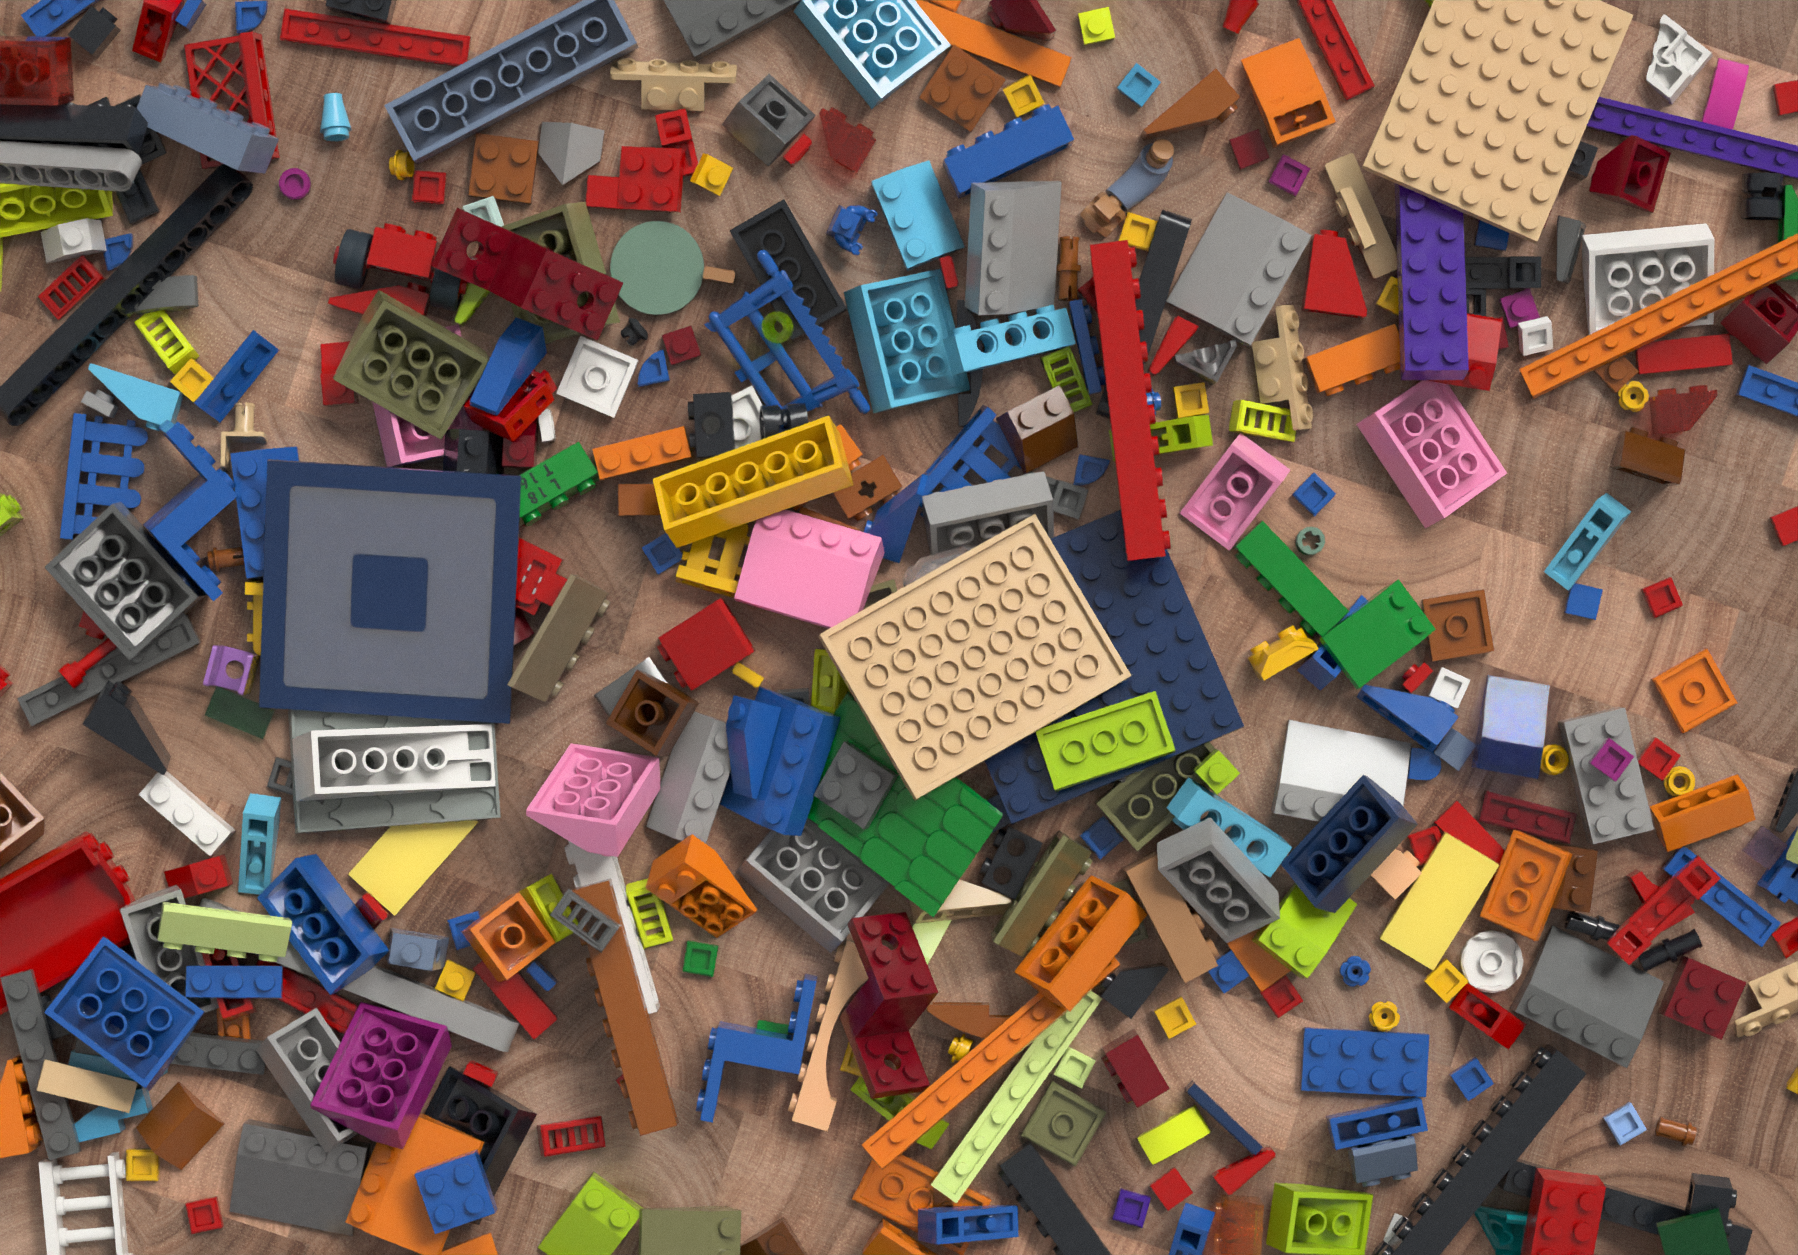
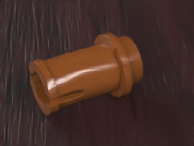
[207,547,245,572]
[1655,1116,1697,1147]

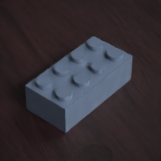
[137,82,279,174]

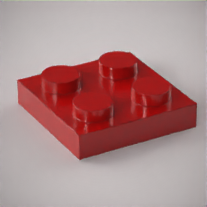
[617,146,685,213]

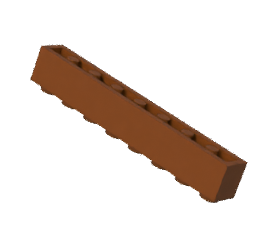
[570,878,679,1136]

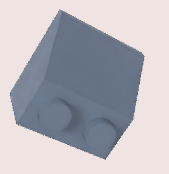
[1347,1134,1418,1187]

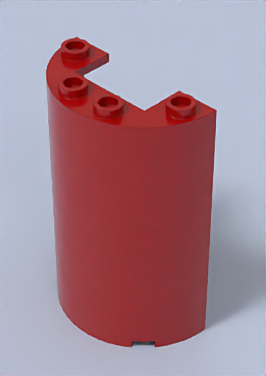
[0,831,136,1015]

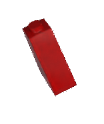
[1301,230,1367,319]

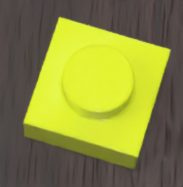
[1078,7,1115,45]

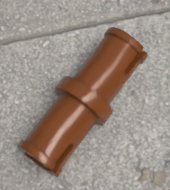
[1056,236,1081,301]

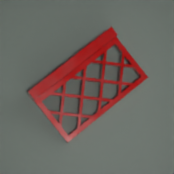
[184,31,280,169]

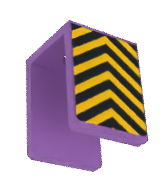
[203,645,260,695]

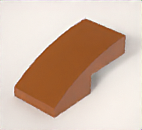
[618,484,661,516]

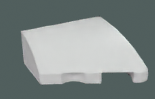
[1646,14,1713,104]

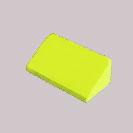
[811,649,850,713]
[519,874,579,943]

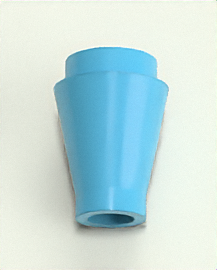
[320,93,352,142]

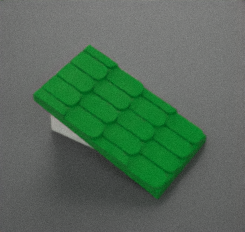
[808,691,1003,918]

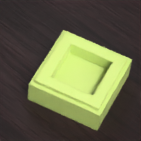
[1053,1046,1096,1089]

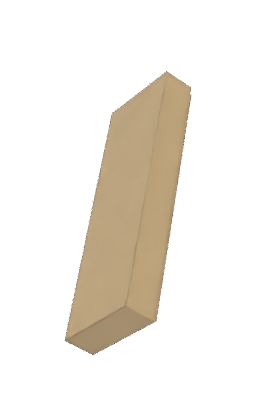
[36,1059,137,1113]

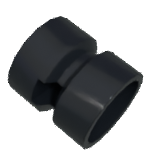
[1741,173,1784,220]
[759,403,808,440]

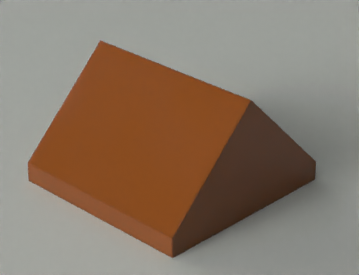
[136,1082,225,1170]

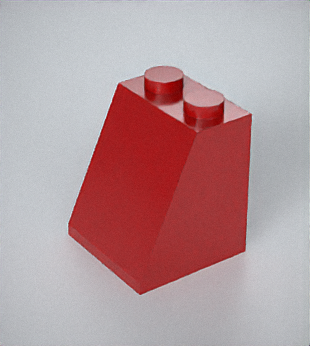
[657,598,756,691]

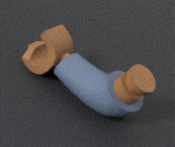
[1080,139,1174,237]

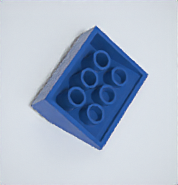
[720,686,841,836]
[44,936,205,1091]

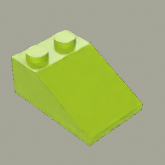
[1252,883,1357,979]
[538,1172,643,1255]
[1266,1183,1373,1255]

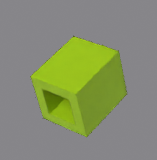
[1193,749,1240,795]

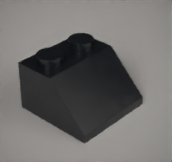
[443,429,504,475]

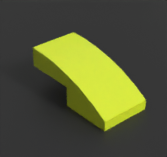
[1137,1105,1211,1165]

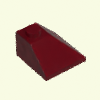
[987,0,1056,41]
[1589,135,1671,213]

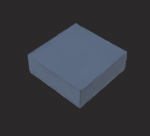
[1434,728,1476,771]

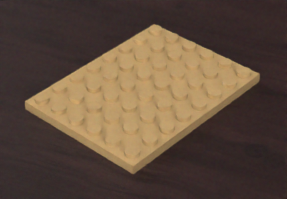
[1362,0,1633,244]
[818,514,1131,801]

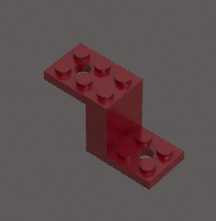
[431,208,623,340]
[839,912,939,1099]

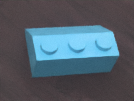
[871,160,965,271]

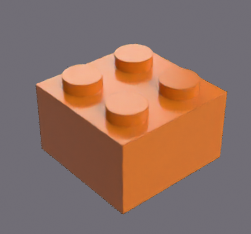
[461,892,556,982]

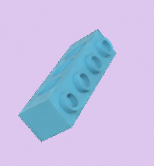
[943,305,1076,376]
[1166,777,1292,878]

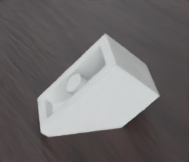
[41,218,107,263]

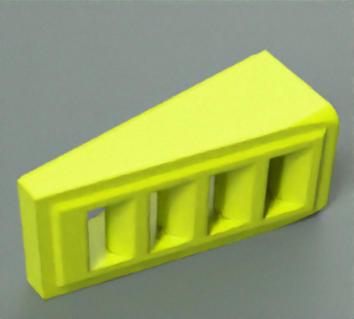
[134,310,199,374]
[1229,400,1296,442]
[626,878,673,949]

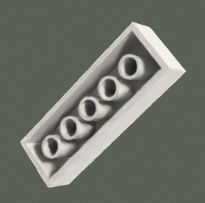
[565,841,660,1014]

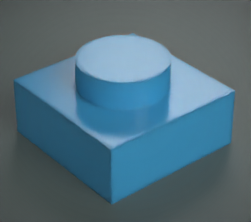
[1117,63,1161,108]

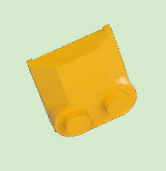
[1248,625,1319,680]

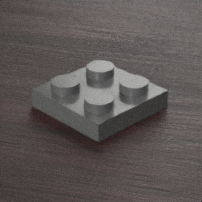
[814,741,899,829]

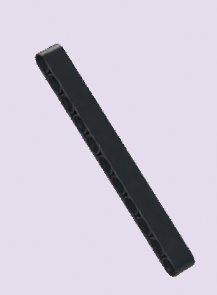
[0,164,253,426]

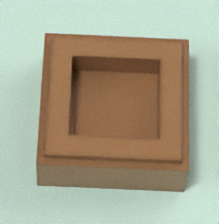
[703,266,736,286]

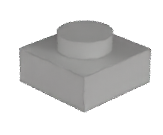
[81,389,119,418]

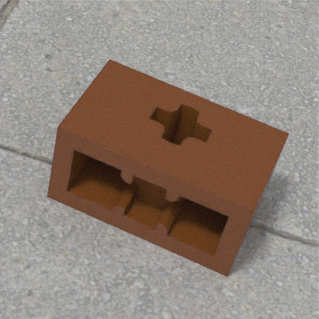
[833,455,902,521]

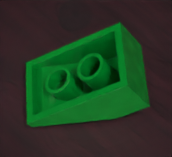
[1319,579,1436,690]

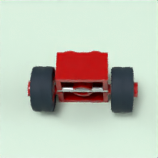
[333,223,469,311]

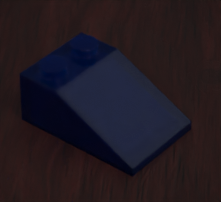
[1471,675,1550,779]

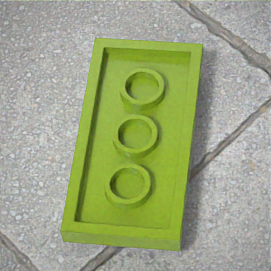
[1035,691,1176,792]

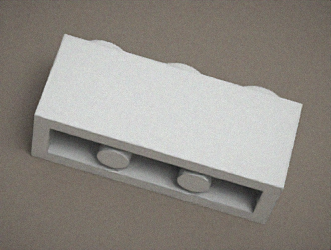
[139,771,236,856]

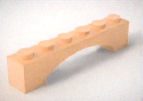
[788,938,868,1132]

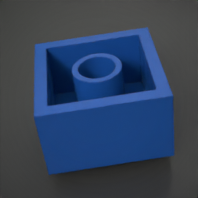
[414,1149,498,1234]

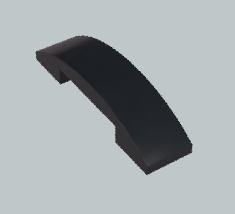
[1465,256,1541,289]
[957,300,983,427]

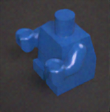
[826,205,878,256]

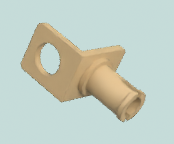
[220,402,268,473]

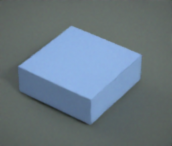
[1603,1102,1647,1145]

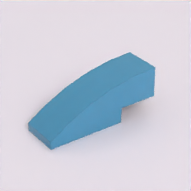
[75,1086,153,1142]

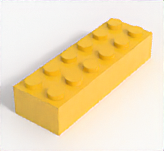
[653,416,853,548]

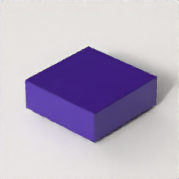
[1112,1188,1151,1228]

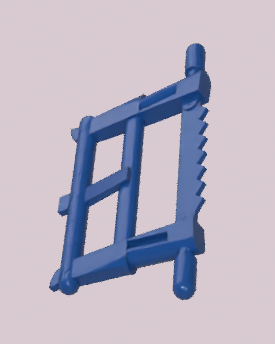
[704,250,870,426]

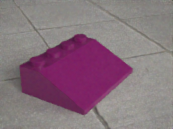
[310,1002,452,1149]

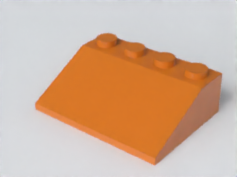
[345,1113,484,1255]

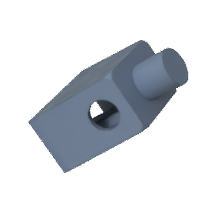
[385,928,450,971]

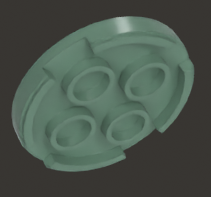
[610,221,704,315]

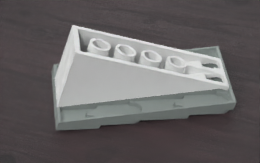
[288,709,501,834]

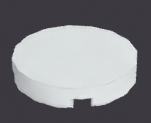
[1460,930,1523,993]

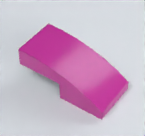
[1701,58,1749,129]

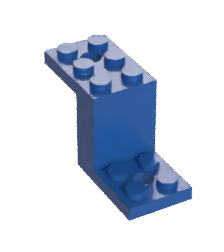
[143,420,238,601]
[696,974,817,1123]

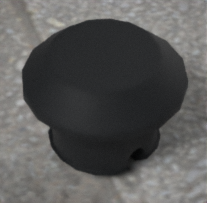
[621,318,648,346]

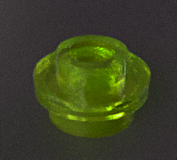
[762,311,793,343]

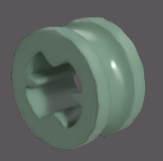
[1296,527,1325,555]

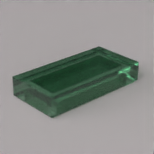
[205,686,276,739]

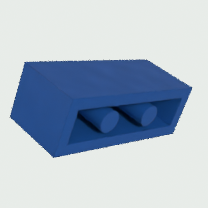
[1326,1097,1428,1150]

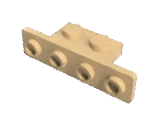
[610,58,737,111]
[1325,153,1397,279]
[1252,305,1313,431]
[1734,961,1798,1038]

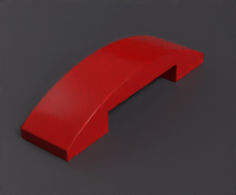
[1607,855,1721,965]

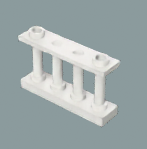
[39,1152,133,1255]

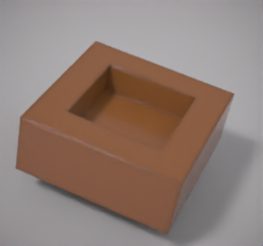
[1593,355,1639,393]

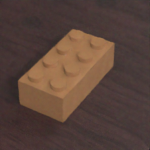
[1123,850,1220,983]

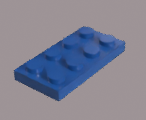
[1300,1027,1430,1097]

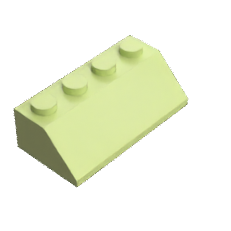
[157,902,292,962]

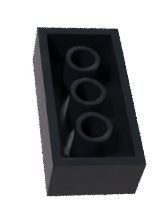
[730,199,847,342]

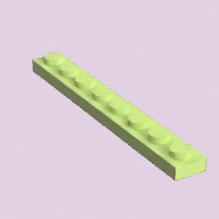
[931,991,1102,1203]

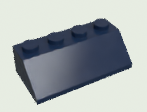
[1281,775,1418,913]

